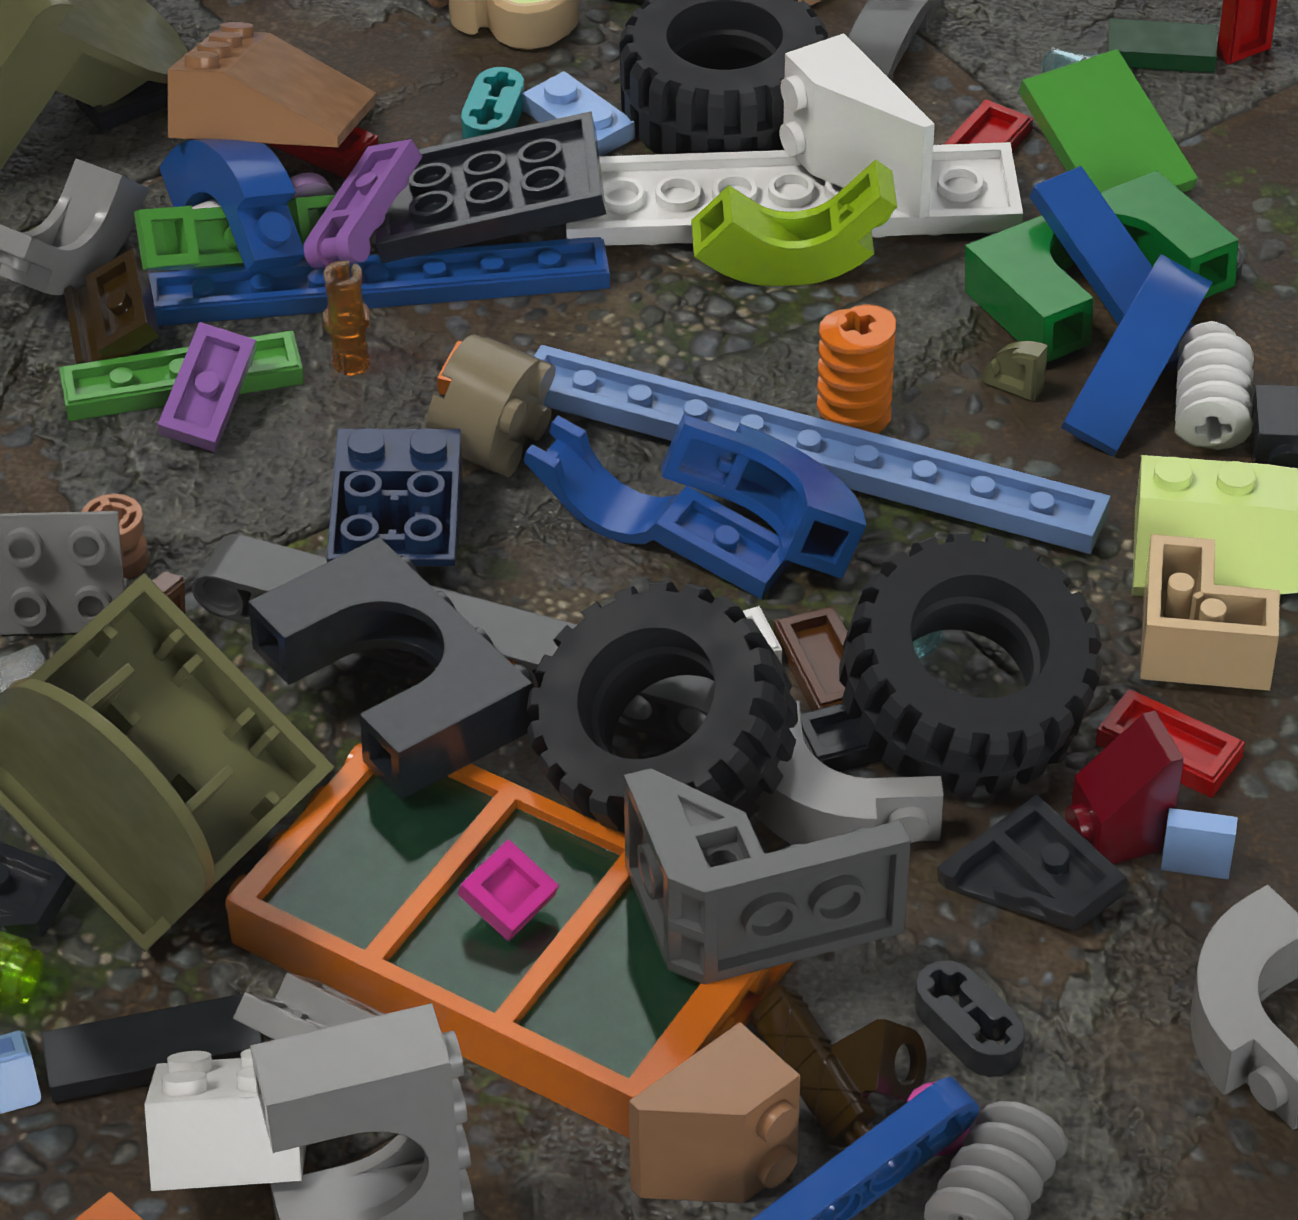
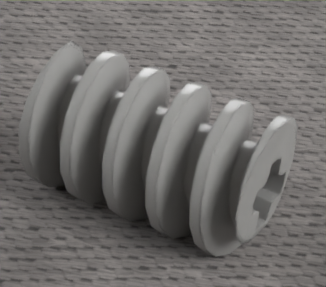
[924,1101,1068,1220]

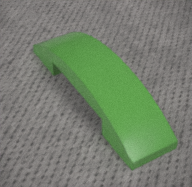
[134,195,335,270]

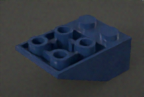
[326,428,463,566]

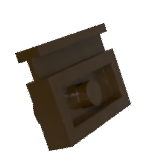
[64,248,160,364]

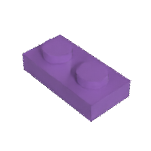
[158,322,256,453]

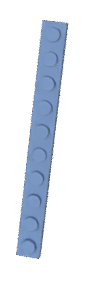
[534,345,1111,554]

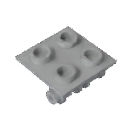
[0,511,130,635]

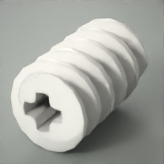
[1175,321,1254,450]

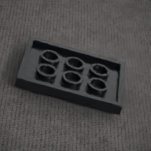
[375,111,606,264]

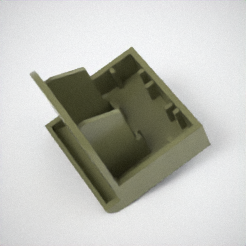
[0,0,188,170]
[0,573,334,952]

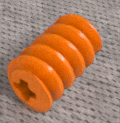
[817,304,896,434]

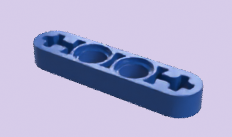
[751,1077,980,1220]

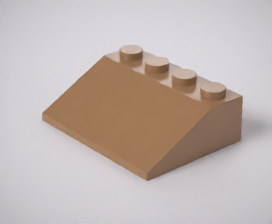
[167,22,376,147]

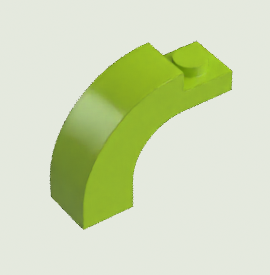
[691,159,898,286]

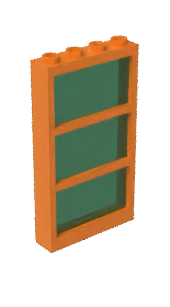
[225,743,794,1138]

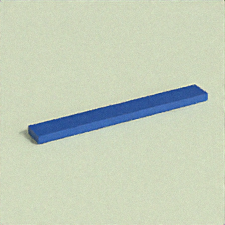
[148,237,610,326]

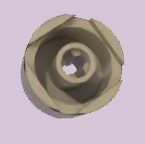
[426,334,556,478]

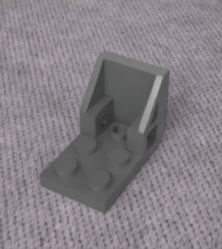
[624,768,911,984]

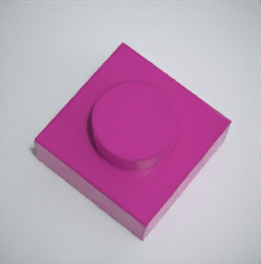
[457,839,559,941]

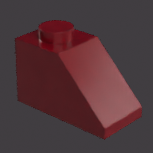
[1065,711,1184,864]

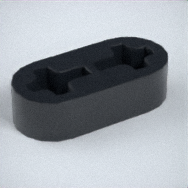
[914,960,1025,1077]

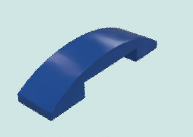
[1061,254,1212,457]

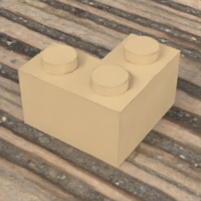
[1140,534,1280,691]

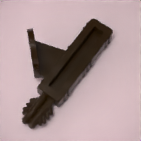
[750,985,927,1148]

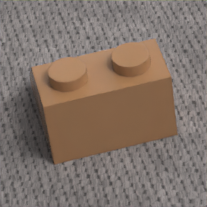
[629,1022,800,1203]

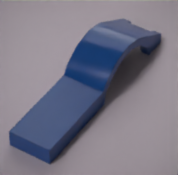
[524,415,790,599]

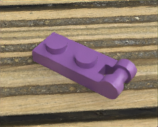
[304,139,423,269]

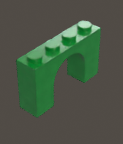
[965,171,1239,363]

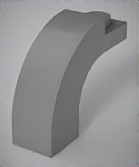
[0,158,149,295]
[754,701,943,845]
[1190,885,1298,1130]

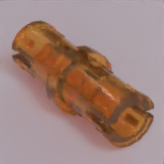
[323,260,371,376]

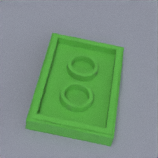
[1018,49,1198,192]

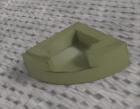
[981,341,1048,402]

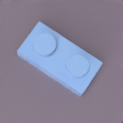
[522,71,635,156]

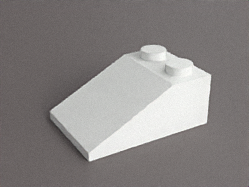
[779,33,935,219]

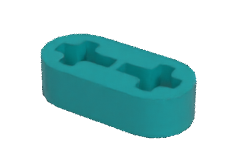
[461,67,524,140]

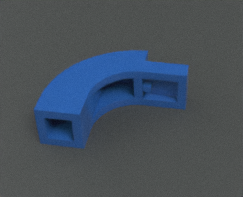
[159,139,305,272]
[661,414,866,578]

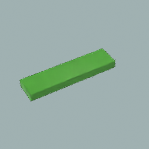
[59,331,304,422]

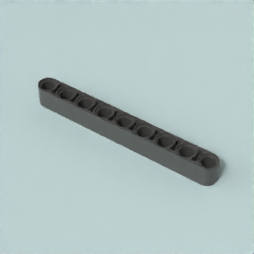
[192,534,715,744]

